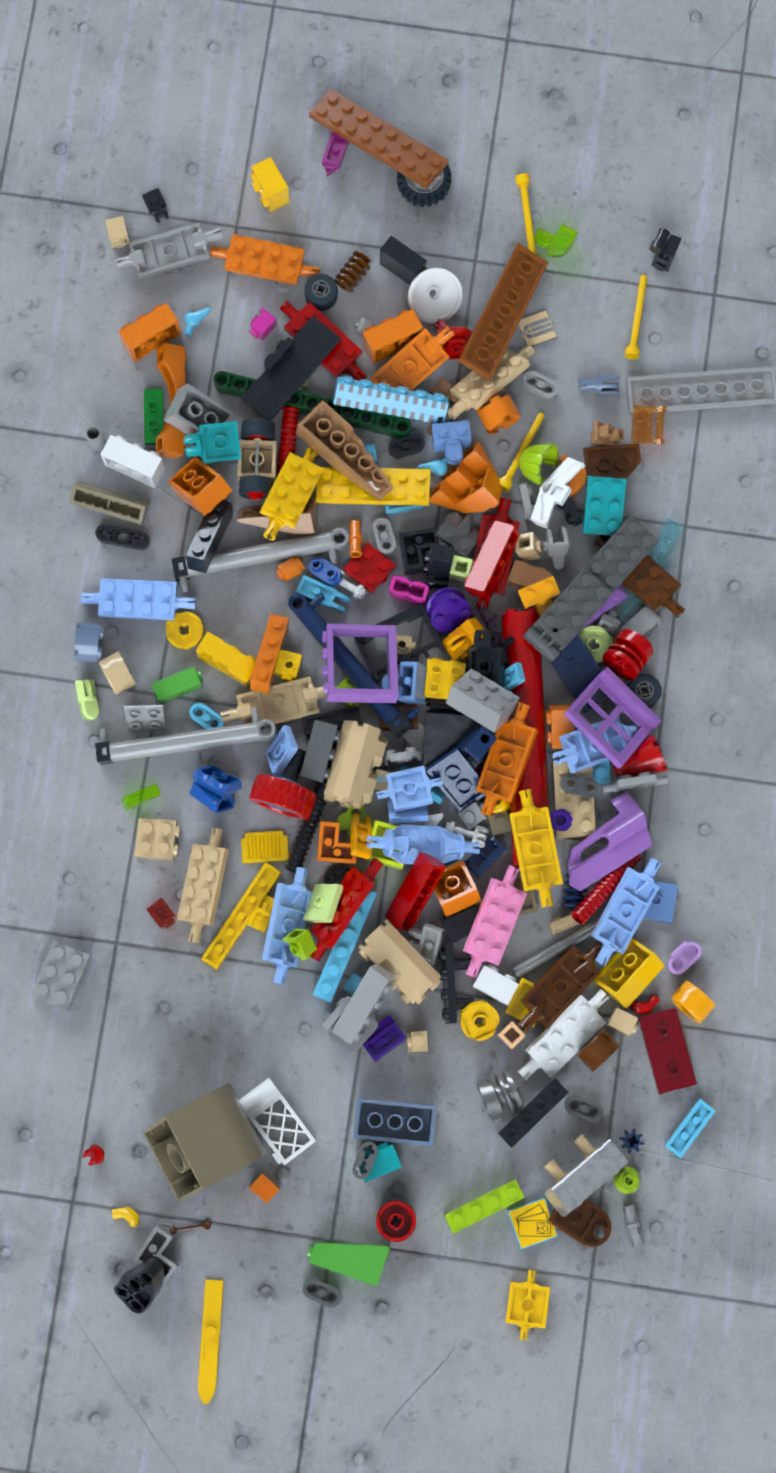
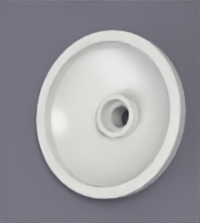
[408,268,463,323]

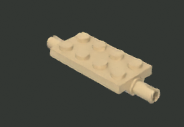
[447,344,535,420]
[220,676,327,728]
[177,828,229,944]

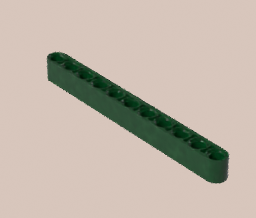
[213,371,411,438]

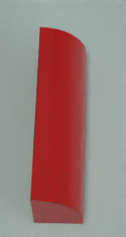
[385,852,446,931]

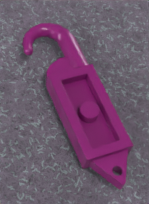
[322,132,349,177]

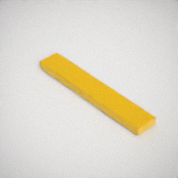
[201,862,282,970]

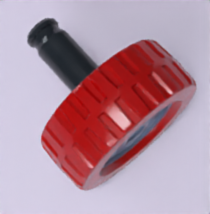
[249,748,317,820]

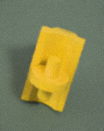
[247,893,274,933]

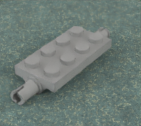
[114,222,224,279]

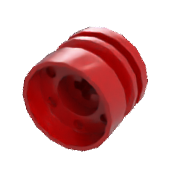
[602,629,654,680]

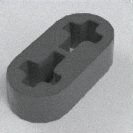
[352,1141,378,1179]

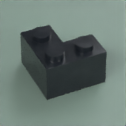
[398,528,439,575]

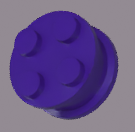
[425,587,471,633]

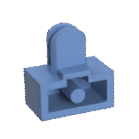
[431,420,471,465]
[382,662,427,704]

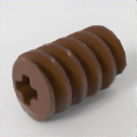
[334,250,371,293]

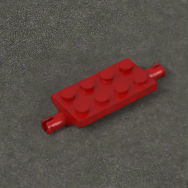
[280,301,367,381]
[471,498,520,609]
[310,857,384,962]

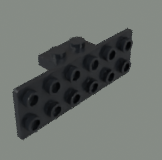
[241,317,341,421]

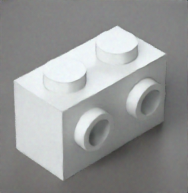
[472,964,519,1006]

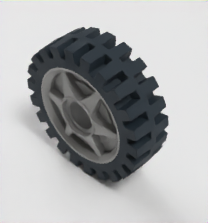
[397,164,451,207]

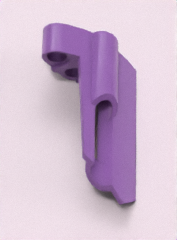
[568,791,653,891]

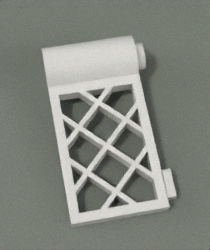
[239,1077,316,1165]

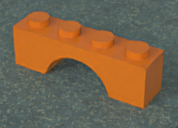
[250,613,289,694]

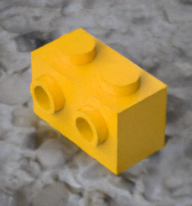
[274,650,302,682]

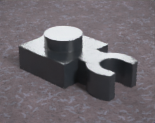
[142,188,169,223]

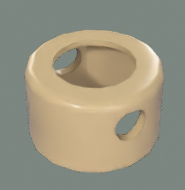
[99,651,136,695]

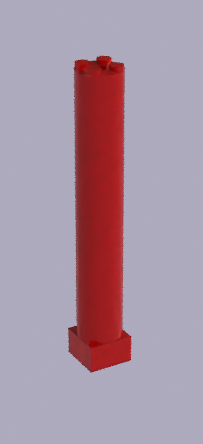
[502,608,549,869]

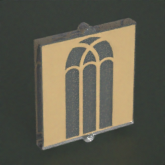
[518,310,558,347]

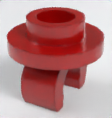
[82,1144,105,1166]

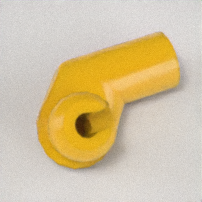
[112,1207,140,1227]

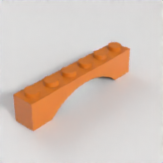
[156,343,187,459]

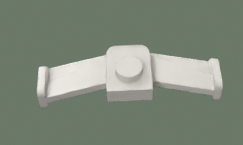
[530,457,585,529]

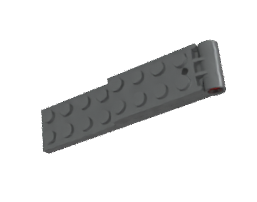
[522,516,659,663]

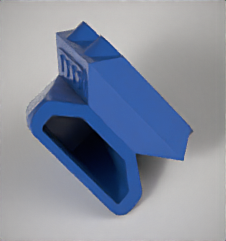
[190,765,242,814]

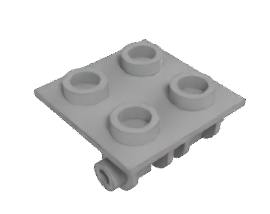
[124,705,166,730]

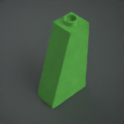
[306,1242,390,1286]

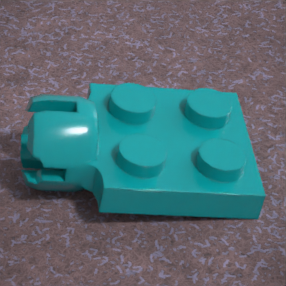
[184,421,241,464]

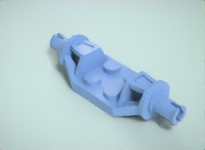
[366,824,480,864]

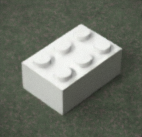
[101,435,165,489]

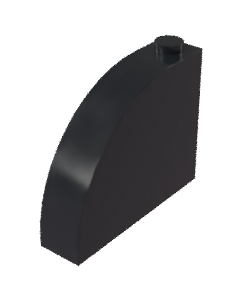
[421,710,496,778]

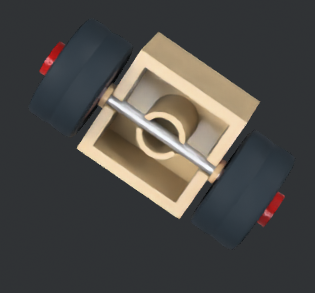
[237,418,277,500]

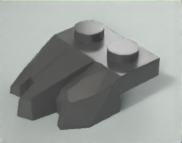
[435,511,480,558]

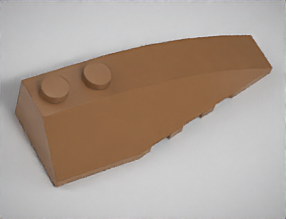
[296,401,393,501]

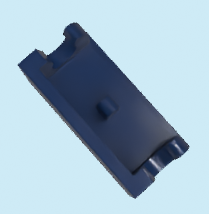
[464,836,506,878]

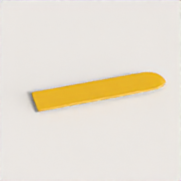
[198,1279,224,1404]

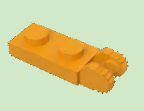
[351,813,372,860]

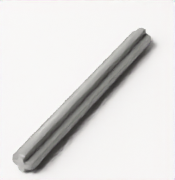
[513,919,599,978]

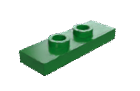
[144,389,163,445]

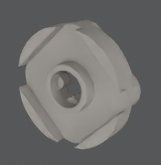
[384,747,423,766]

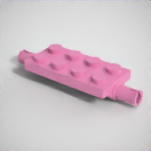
[463,865,527,979]

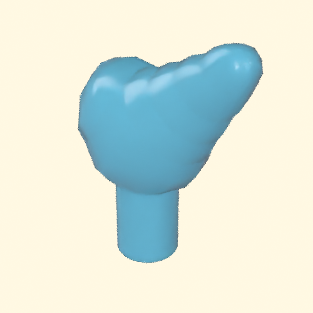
[184,307,211,336]
[417,457,449,476]

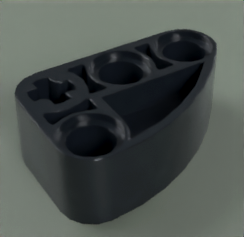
[114,1258,164,1314]

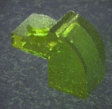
[534,224,578,257]

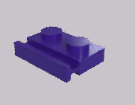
[363,1015,407,1062]

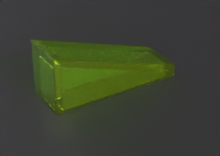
[121,784,161,811]

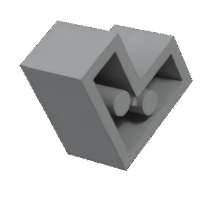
[133,1225,180,1283]

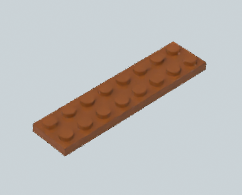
[309,89,448,189]
[458,243,549,380]

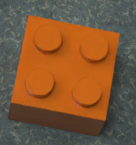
[434,860,482,917]

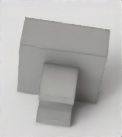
[598,610,620,636]

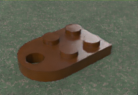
[547,1199,611,1248]

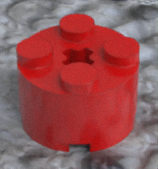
[376,1200,416,1242]

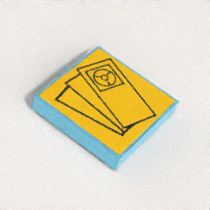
[507,1197,558,1250]

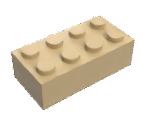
[551,760,596,840]

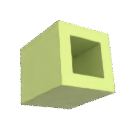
[449,555,473,583]

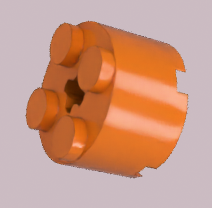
[476,394,521,435]

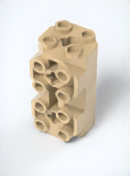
[324,720,388,809]
[358,920,441,1005]

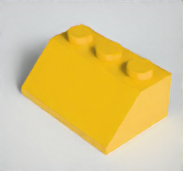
[593,938,665,1009]

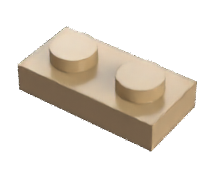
[549,912,588,935]

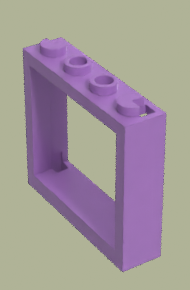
[322,624,399,703]

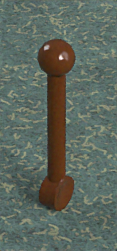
[170,1221,211,1235]

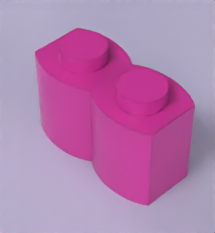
[388,576,429,606]

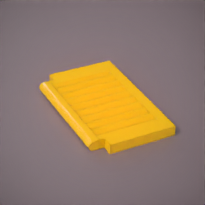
[241,830,289,864]

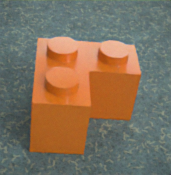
[544,704,575,749]
[317,820,356,864]

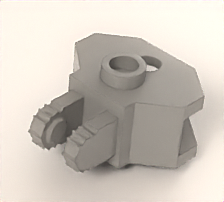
[542,526,570,570]

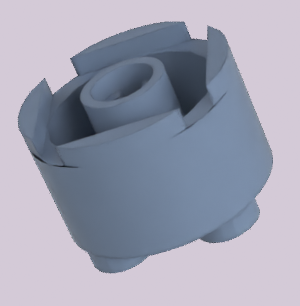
[74,623,103,662]

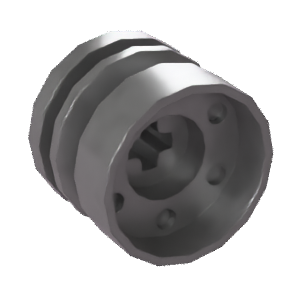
[476,1070,523,1121]

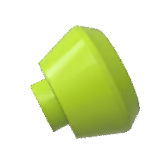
[614,1166,641,1194]

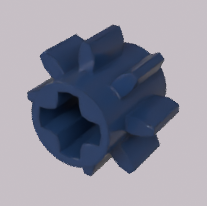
[619,1129,644,1153]

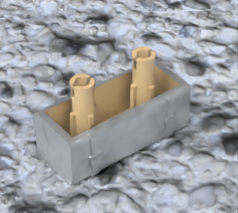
[544,1134,628,1217]

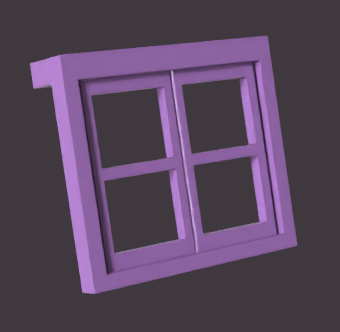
[564,667,662,769]

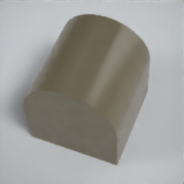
[142,1083,267,1203]

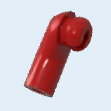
[631,994,660,1014]

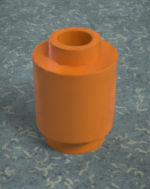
[275,556,305,582]

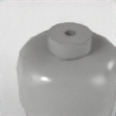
[354,317,374,336]

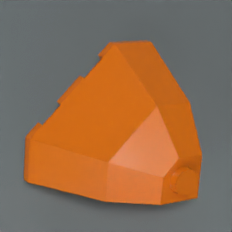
[429,441,502,513]

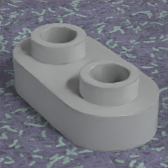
[523,371,558,400]
[518,483,534,521]
[372,517,396,555]

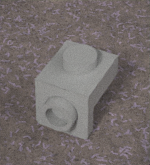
[458,799,488,830]

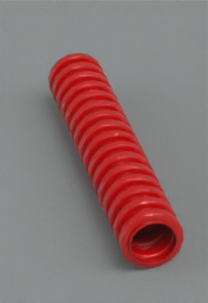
[276,406,299,478]
[571,854,642,925]

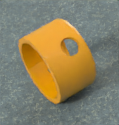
[671,980,715,1023]

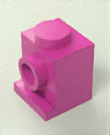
[249,307,277,341]

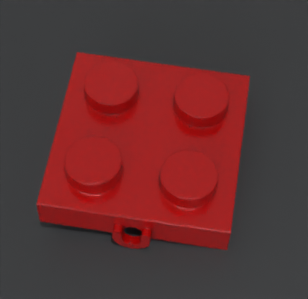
[343,542,396,594]

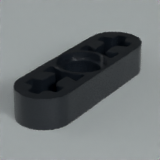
[95,524,150,551]

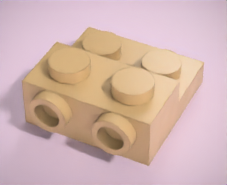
[134,818,181,861]

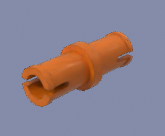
[348,520,363,558]

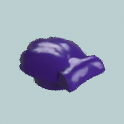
[549,809,573,831]

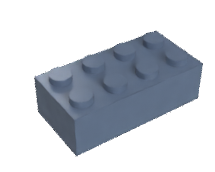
[353,1098,437,1146]

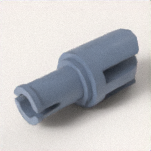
[578,376,620,395]

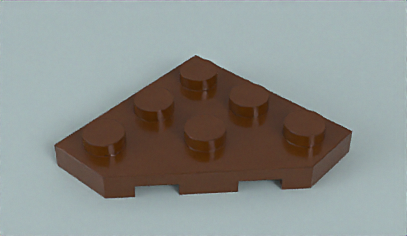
[583,443,641,479]

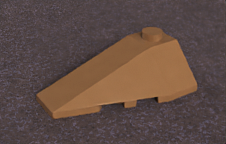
[237,495,318,535]

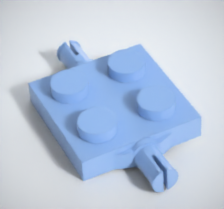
[376,766,443,812]

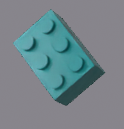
[581,476,627,536]

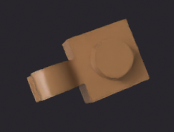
[430,378,458,406]

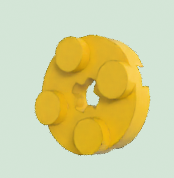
[166,611,204,650]
[459,1000,499,1041]

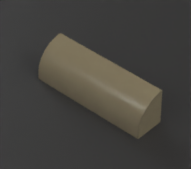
[69,481,150,524]

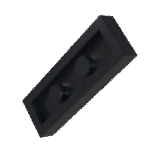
[302,707,361,736]

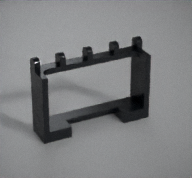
[353,603,445,682]

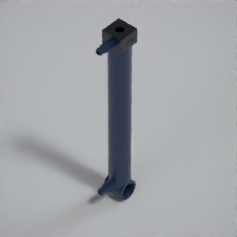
[288,593,420,739]

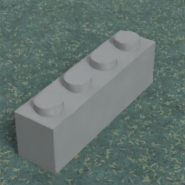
[332,964,396,1045]

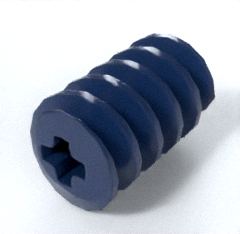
[560,868,588,909]

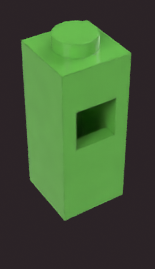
[151,667,204,705]

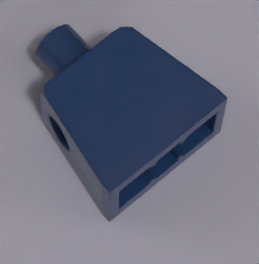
[457,725,497,762]

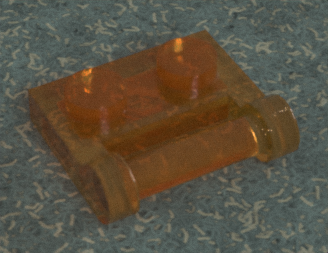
[631,405,667,444]

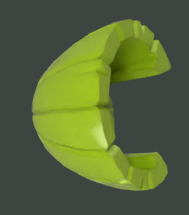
[519,443,559,486]

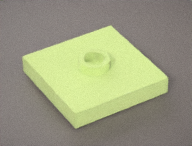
[303,884,344,923]

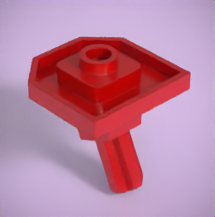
[434,319,472,360]

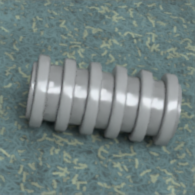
[85,425,105,451]

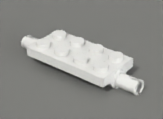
[517,989,609,1080]

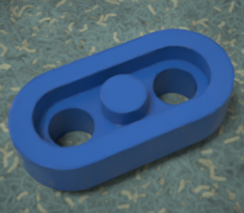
[308,557,343,586]

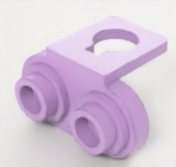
[667,941,702,975]

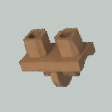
[591,421,624,446]

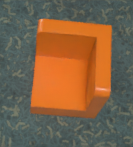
[249,1173,280,1203]

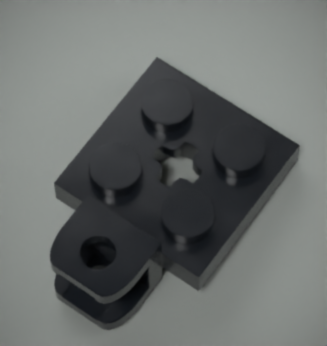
[468,630,505,687]

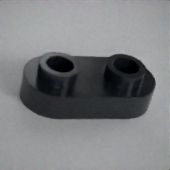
[388,433,425,459]
[556,497,582,527]

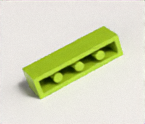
[443,1179,525,1234]

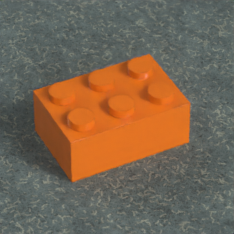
[119,303,181,363]
[363,309,423,365]
[167,457,232,516]

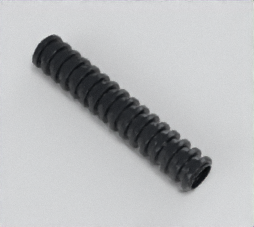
[285,781,327,873]

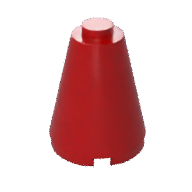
[613,735,669,777]

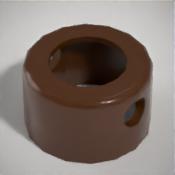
[577,1029,620,1072]

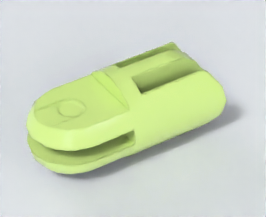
[75,679,99,721]

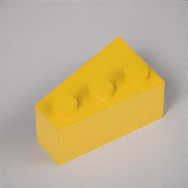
[196,631,256,687]

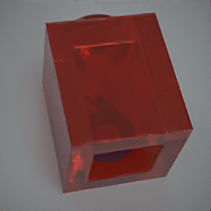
[146,897,177,929]

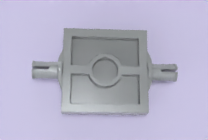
[602,772,668,794]

